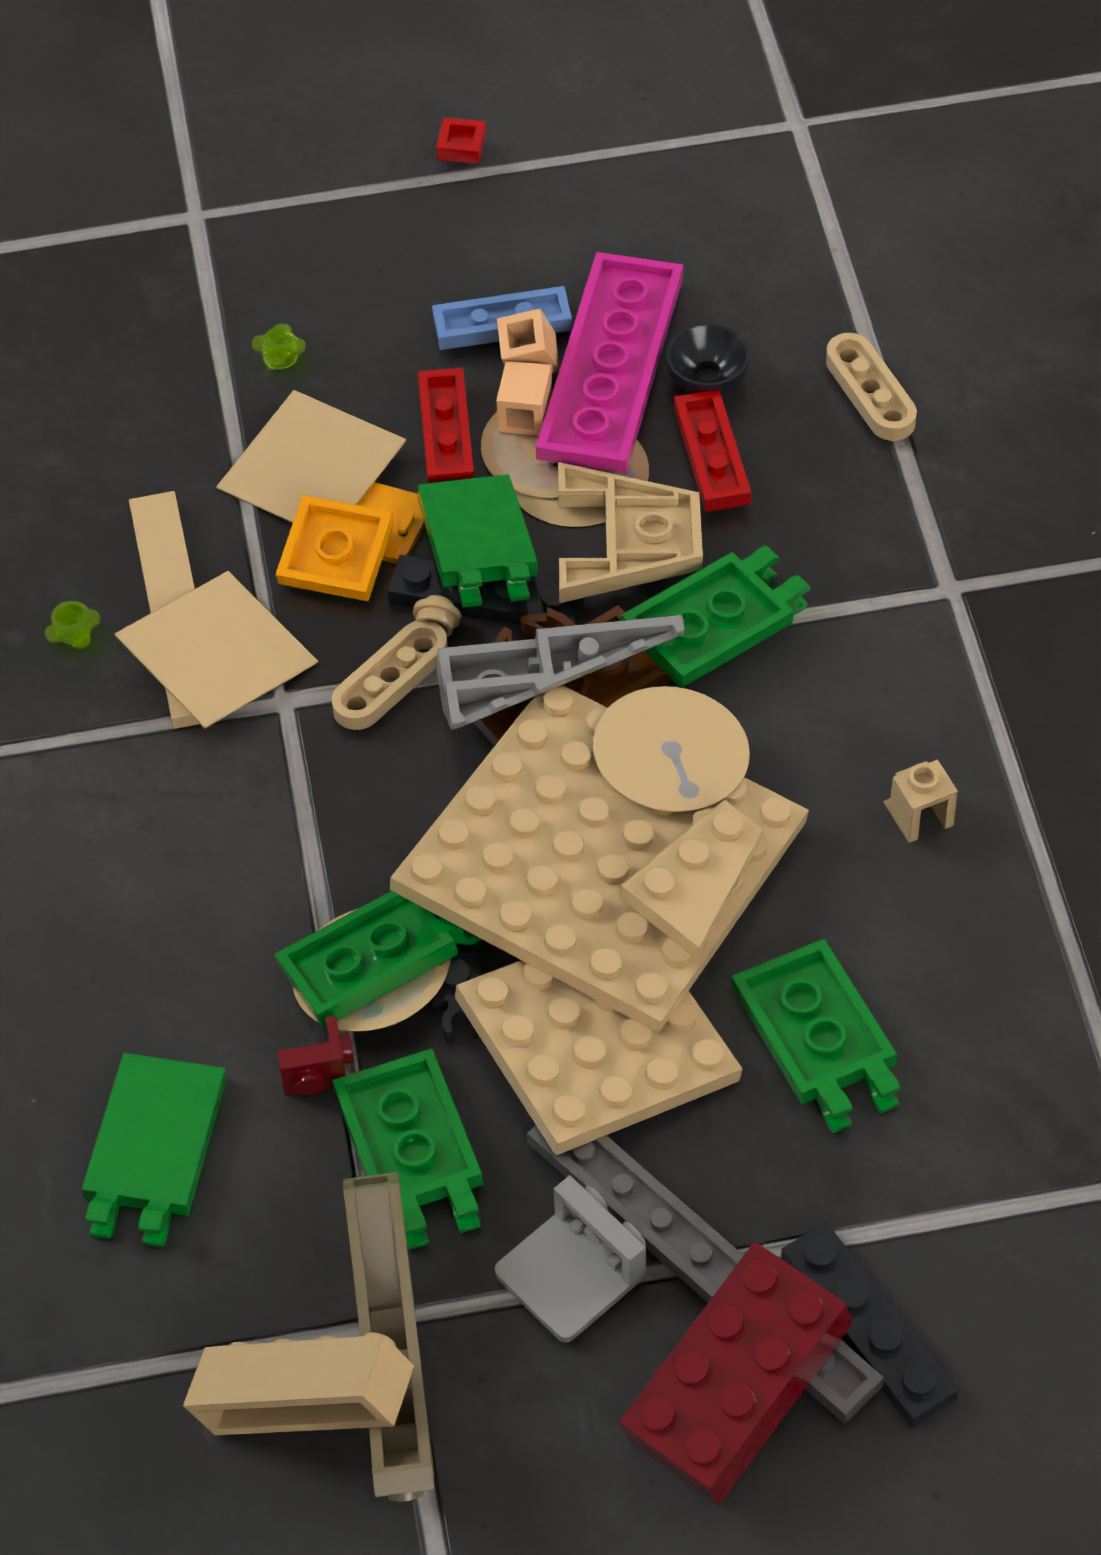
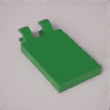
[418,474,537,608]
[620,546,811,688]
[274,891,482,1028]
[731,939,900,1133]
[332,1049,483,1250]
[81,1053,227,1247]

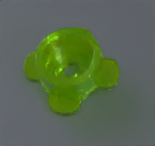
[252,324,306,369]
[45,601,100,649]

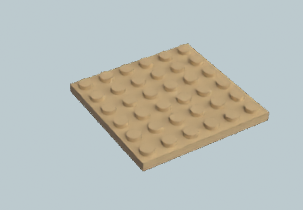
[390,685,809,1033]

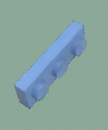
[432,286,572,350]

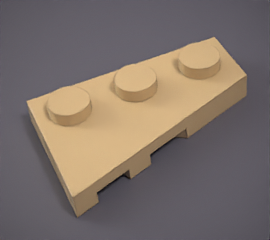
[619,800,763,960]

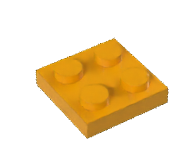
[275,495,395,601]

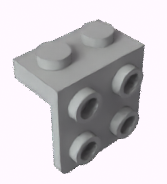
[495,1175,646,1342]

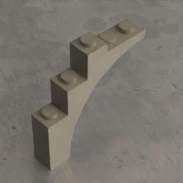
[343,1172,435,1502]

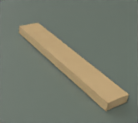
[129,491,222,729]

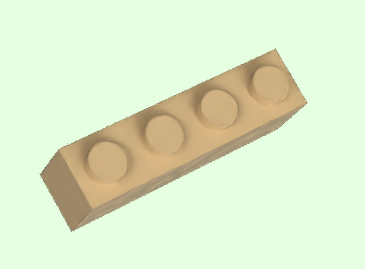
[183,1332,414,1435]

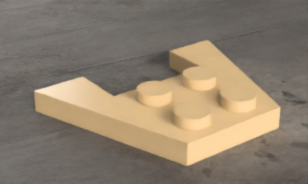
[558,462,703,603]

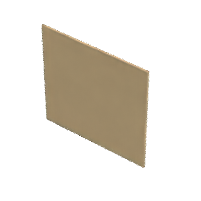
[216,390,407,523]
[114,571,318,729]

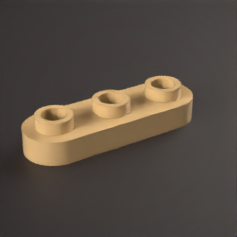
[826,333,917,441]
[331,620,448,730]

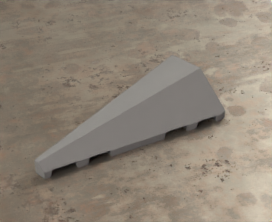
[436,615,685,730]

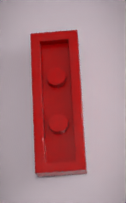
[418,368,474,484]
[674,390,751,512]

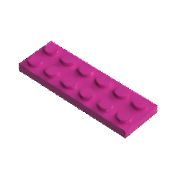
[536,252,683,474]

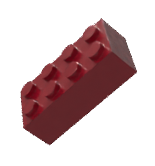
[619,1241,853,1506]

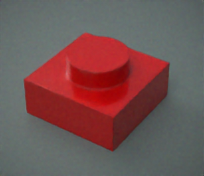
[436,117,487,164]

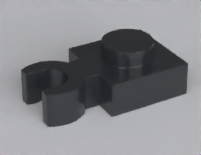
[431,951,481,1043]

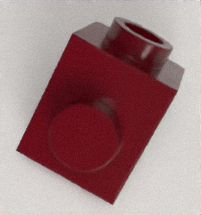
[277,1015,354,1096]

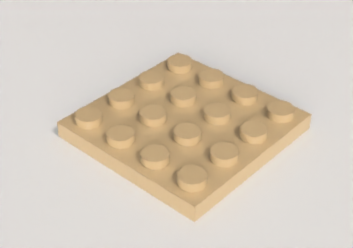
[455,960,742,1156]

